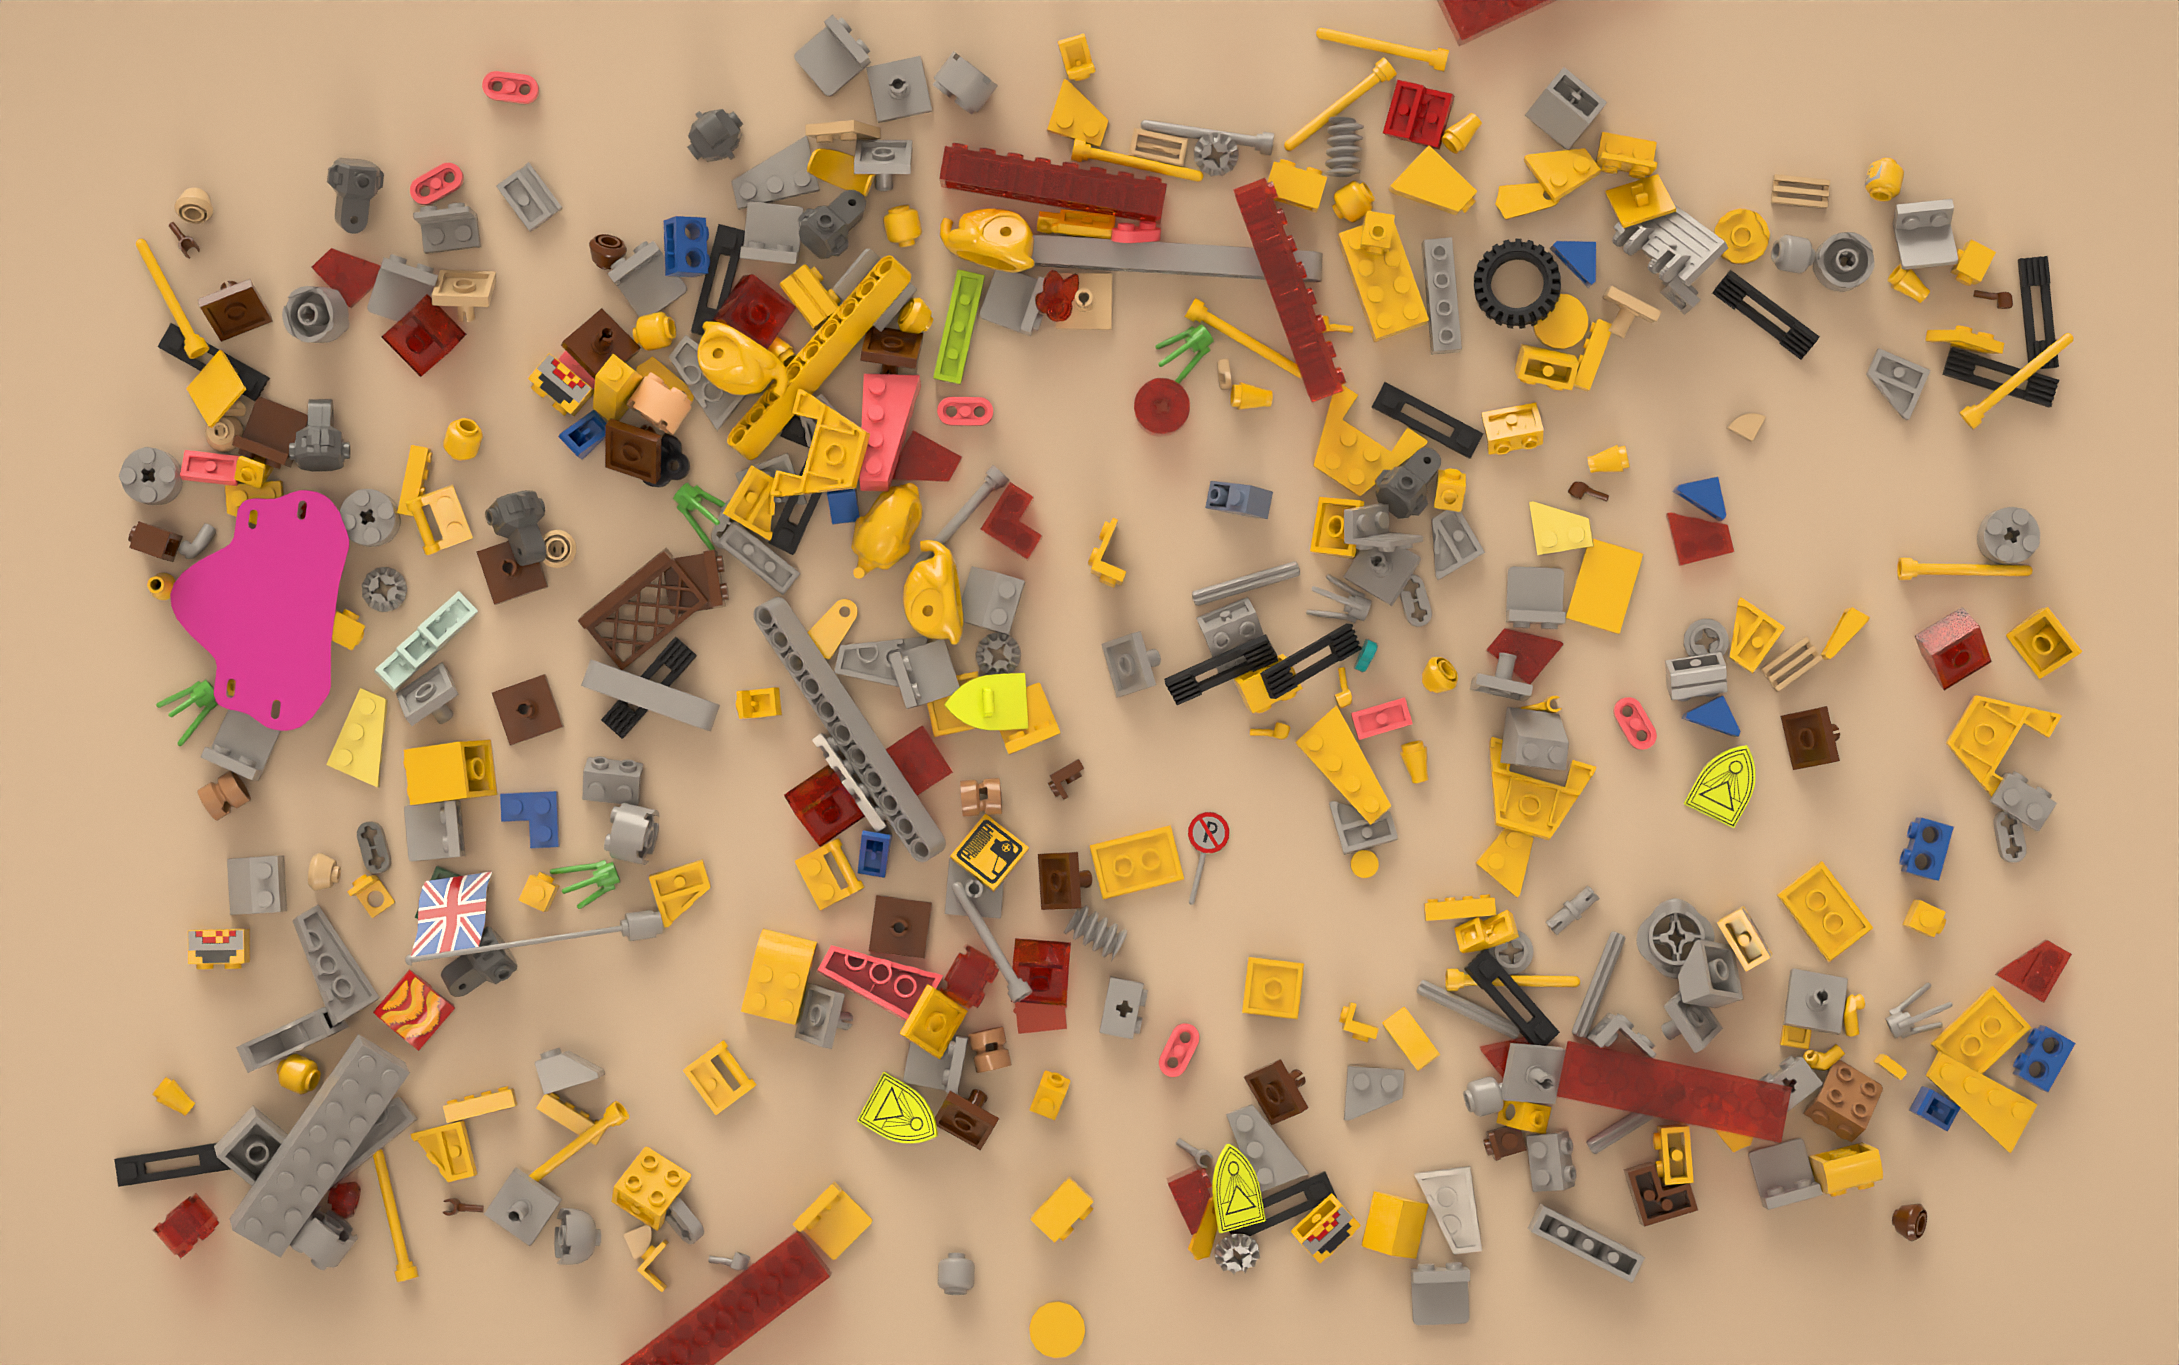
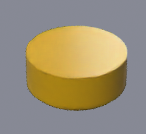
[1350,850,1379,878]

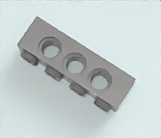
[1421,237,1462,355]
[1528,1203,1645,1283]

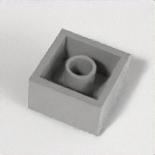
[214,1105,288,1186]

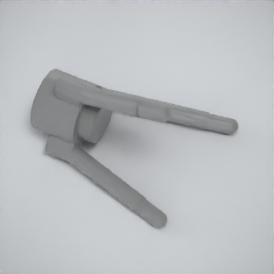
[1306,574,1371,623]
[1885,983,1952,1039]

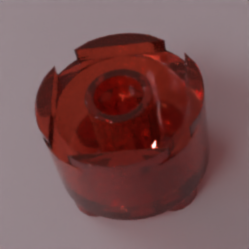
[1134,378,1190,437]
[939,943,999,1009]
[152,1192,220,1259]

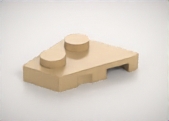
[805,120,881,143]

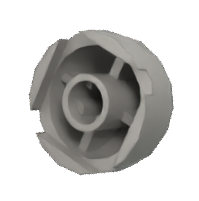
[554,1208,601,1265]

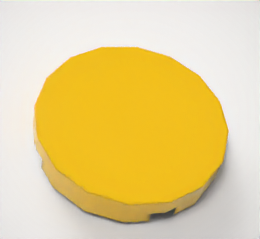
[1714,208,1770,265]
[1533,294,1588,349]
[1029,1301,1085,1358]

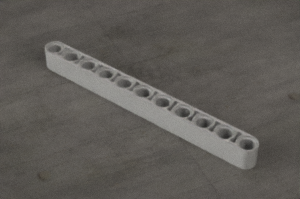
[1032,235,1323,282]
[753,597,946,863]

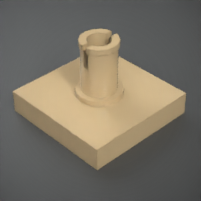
[432,270,496,322]
[1056,273,1112,330]
[1602,286,1662,339]

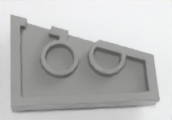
[731,136,820,210]
[668,335,746,431]
[1226,1104,1309,1192]

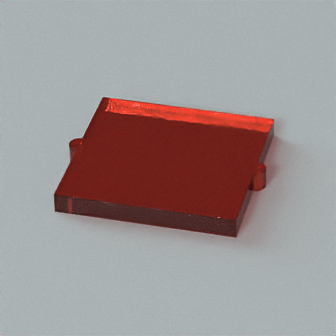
[1013,983,1067,1034]

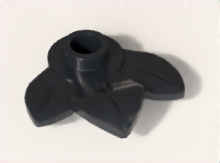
[643,433,690,488]

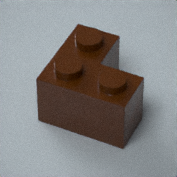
[1623,1162,1698,1227]

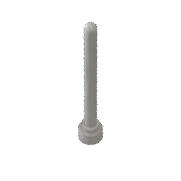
[1141,120,1274,155]
[910,465,1009,571]
[952,882,1033,1003]

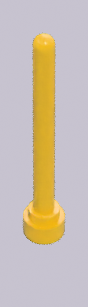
[1316,28,1449,72]
[1284,57,1397,151]
[1071,138,1204,182]
[136,239,209,359]
[1184,298,1306,378]
[1959,333,2074,430]
[1897,558,2033,580]
[1445,969,1580,991]
[528,1101,629,1182]
[373,1149,419,1282]

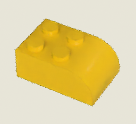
[741,928,818,1025]
[1808,1142,1883,1197]

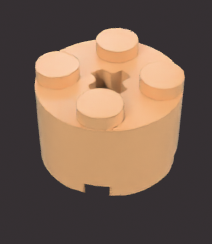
[626,372,692,436]

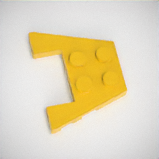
[1313,381,1428,497]
[770,389,870,497]
[1945,695,2062,797]
[1489,737,1597,840]

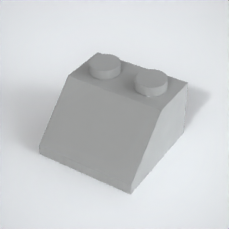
[962,566,1025,635]
[1500,707,1569,770]
[227,855,287,915]
[1678,940,1743,1008]
[535,1048,605,1095]

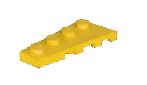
[1295,705,1392,825]
[1925,1051,2038,1153]

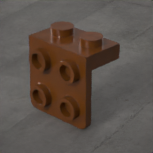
[232,397,308,469]
[664,550,729,614]

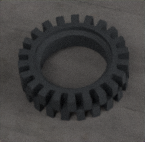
[1474,238,1561,329]

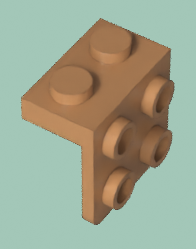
[1803,1060,1883,1142]

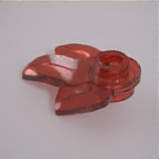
[1035,270,1079,322]

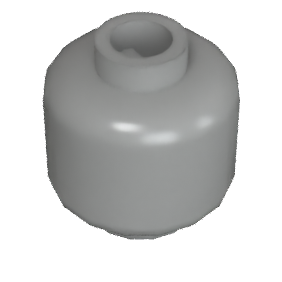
[1771,235,1815,273]
[1463,1077,1503,1117]
[938,1253,975,1295]

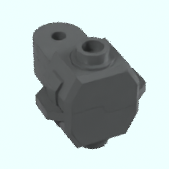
[687,109,744,162]
[327,158,384,234]
[798,190,866,259]
[289,399,351,472]
[1375,448,1441,519]
[485,490,546,566]
[441,927,518,997]

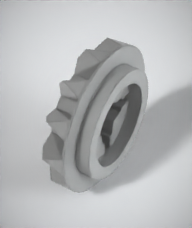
[1194,132,1239,176]
[362,567,407,612]
[1684,619,1729,657]
[976,632,1021,675]
[1488,930,1533,974]
[1214,1234,1260,1274]

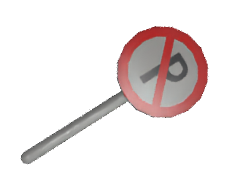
[1188,812,1229,905]

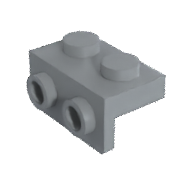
[582,756,643,806]
[1989,771,2057,831]
[1526,1131,1576,1192]

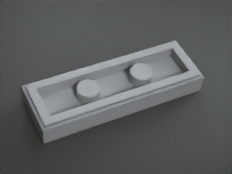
[717,521,801,595]

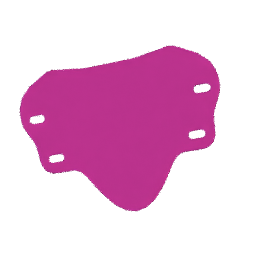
[170,490,349,731]

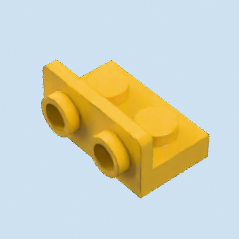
[1481,402,1544,455]

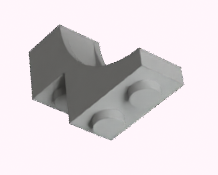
[236,1007,348,1073]

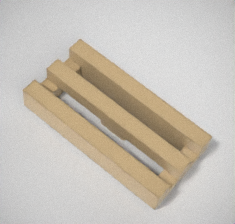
[1128,128,1189,167]
[1771,174,1830,209]
[1760,636,1823,692]

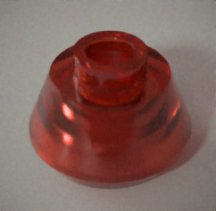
[327,1181,361,1219]

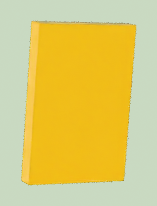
[1566,539,1643,634]
[1089,825,1184,900]
[1777,861,1873,962]
[1930,986,2032,1074]

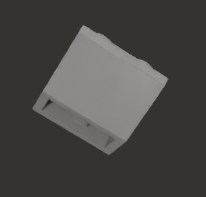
[1525,67,1607,150]

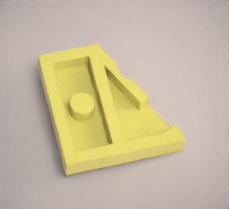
[1529,501,1594,555]

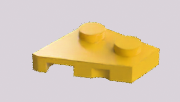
[1475,828,1534,898]

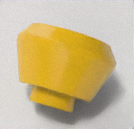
[897,297,933,334]
[1422,657,1458,693]

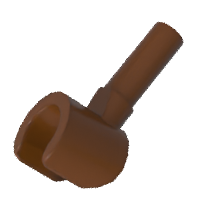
[169,222,200,259]
[1973,290,2013,309]
[1568,482,1609,502]
[443,1198,484,1216]

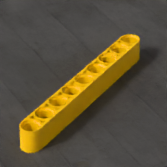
[727,255,911,460]

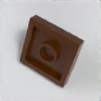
[198,279,273,342]
[561,308,641,379]
[860,326,923,375]
[605,418,661,484]
[476,541,548,605]
[492,674,564,746]
[1780,706,1840,770]
[1038,852,1093,910]
[869,895,932,958]
[1244,1059,1309,1125]
[935,1089,999,1151]

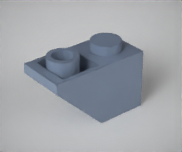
[1205,481,1273,519]

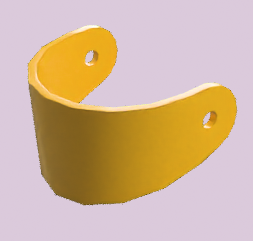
[807,148,875,197]

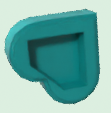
[1354,639,1378,672]

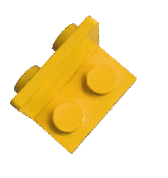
[1596,132,1658,179]
[999,683,1061,755]
[611,1147,691,1231]
[792,1181,873,1260]

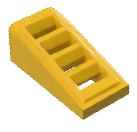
[1821,607,1870,660]

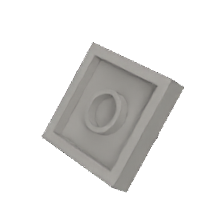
[866,56,932,123]
[854,140,913,191]
[1344,546,1421,606]
[1101,631,1161,697]
[1470,653,1533,702]
[396,662,459,726]
[945,858,1004,918]
[1783,968,1848,1035]
[795,983,853,1049]
[1662,991,1723,1053]
[1501,1043,1566,1104]
[484,1167,562,1246]

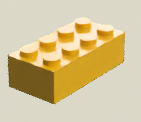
[1337,223,1429,342]

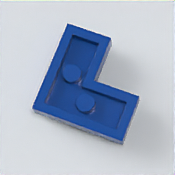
[500,791,560,848]

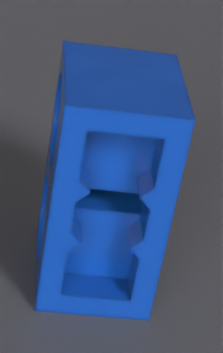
[663,216,710,277]
[1899,817,1954,881]
[2013,1025,2076,1092]

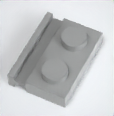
[496,162,563,232]

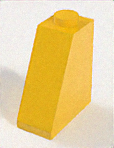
[1388,146,1478,215]
[593,354,644,421]

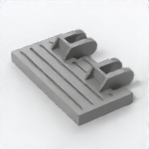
[1612,203,1728,287]

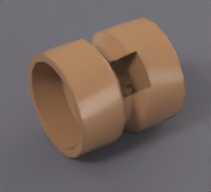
[197,771,251,821]
[960,778,1002,817]
[968,1026,1012,1073]

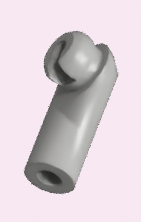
[178,523,216,559]

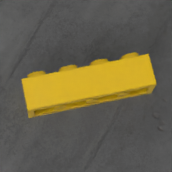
[1573,319,1612,392]
[397,445,433,517]
[1423,894,1496,921]
[443,1086,517,1123]
[536,1092,607,1146]

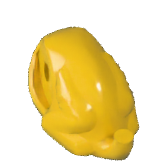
[940,208,1035,273]
[697,321,789,398]
[851,483,923,579]
[903,540,964,645]

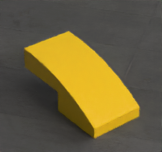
[1454,909,1519,953]
[1382,1006,1440,1071]

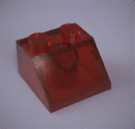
[712,274,796,350]
[381,294,467,377]
[1915,607,1992,691]
[886,725,954,796]
[784,764,865,847]
[1011,938,1071,1006]
[1166,1164,1212,1235]

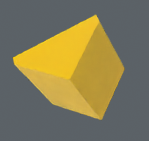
[1310,497,1364,559]
[2006,607,2083,679]
[1361,1191,1429,1259]

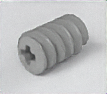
[1325,116,1364,177]
[1063,906,1127,961]

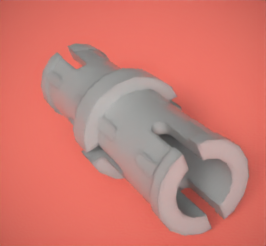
[1546,885,1600,935]

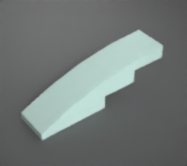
[374,591,478,692]

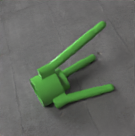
[1155,324,1214,386]
[673,483,725,550]
[156,679,218,746]
[550,860,620,909]

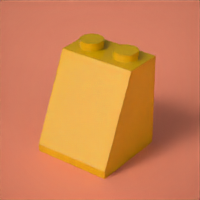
[403,740,497,805]

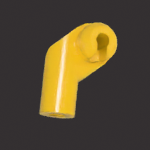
[1843,994,1865,1037]
[1803,1044,1845,1071]

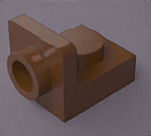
[1048,759,1084,800]
[1483,1126,1527,1161]

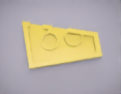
[326,688,388,787]

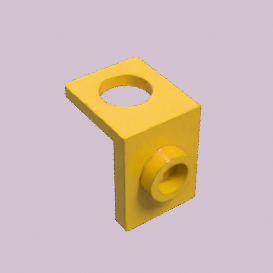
[347,874,395,918]
[1496,1100,1551,1134]
[637,1239,669,1292]

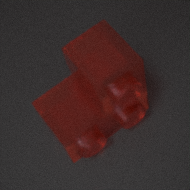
[980,482,1043,561]

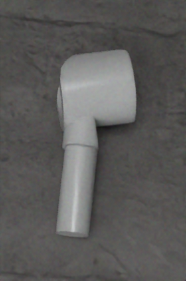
[1176,1138,1213,1168]
[708,1252,750,1270]

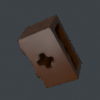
[128,521,183,562]

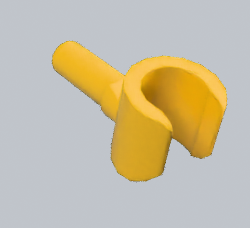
[1313,316,1353,334]
[1334,667,1352,708]
[1521,696,1562,713]
[1250,722,1290,740]

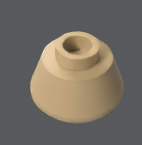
[174,187,213,224]
[205,416,243,452]
[543,530,576,568]
[308,853,341,891]

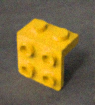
[1088,518,1126,588]

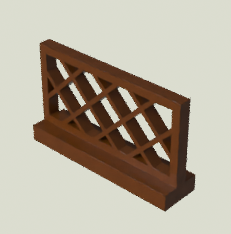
[578,547,708,670]

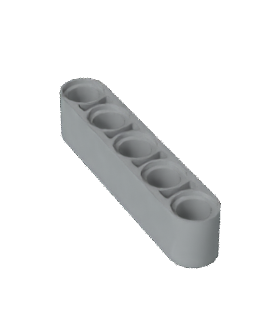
[581,659,720,731]

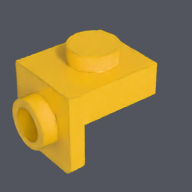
[1057,34,1096,81]
[234,455,274,489]
[1434,468,1466,512]
[736,687,782,719]
[1339,1002,1379,1042]
[1029,1070,1070,1120]

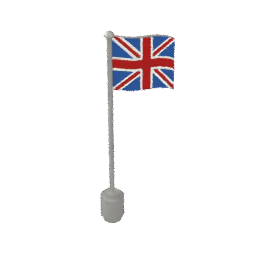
[405,872,663,966]

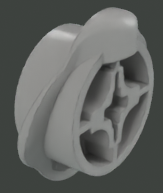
[1636,898,1715,979]

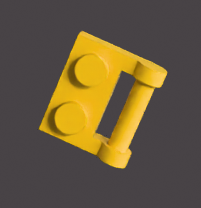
[405,485,473,555]
[794,838,865,911]
[683,1040,757,1115]

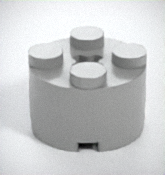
[933,51,998,114]
[1812,232,1875,292]
[282,286,349,343]
[119,447,183,505]
[340,489,401,547]
[1977,507,2040,565]
[604,803,659,865]
[290,1205,358,1270]

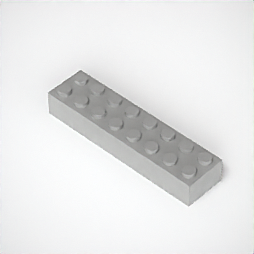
[230,1034,410,1258]

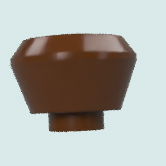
[589,234,627,270]
[1892,1203,1927,1242]

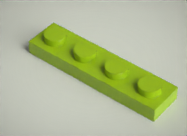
[933,269,985,385]

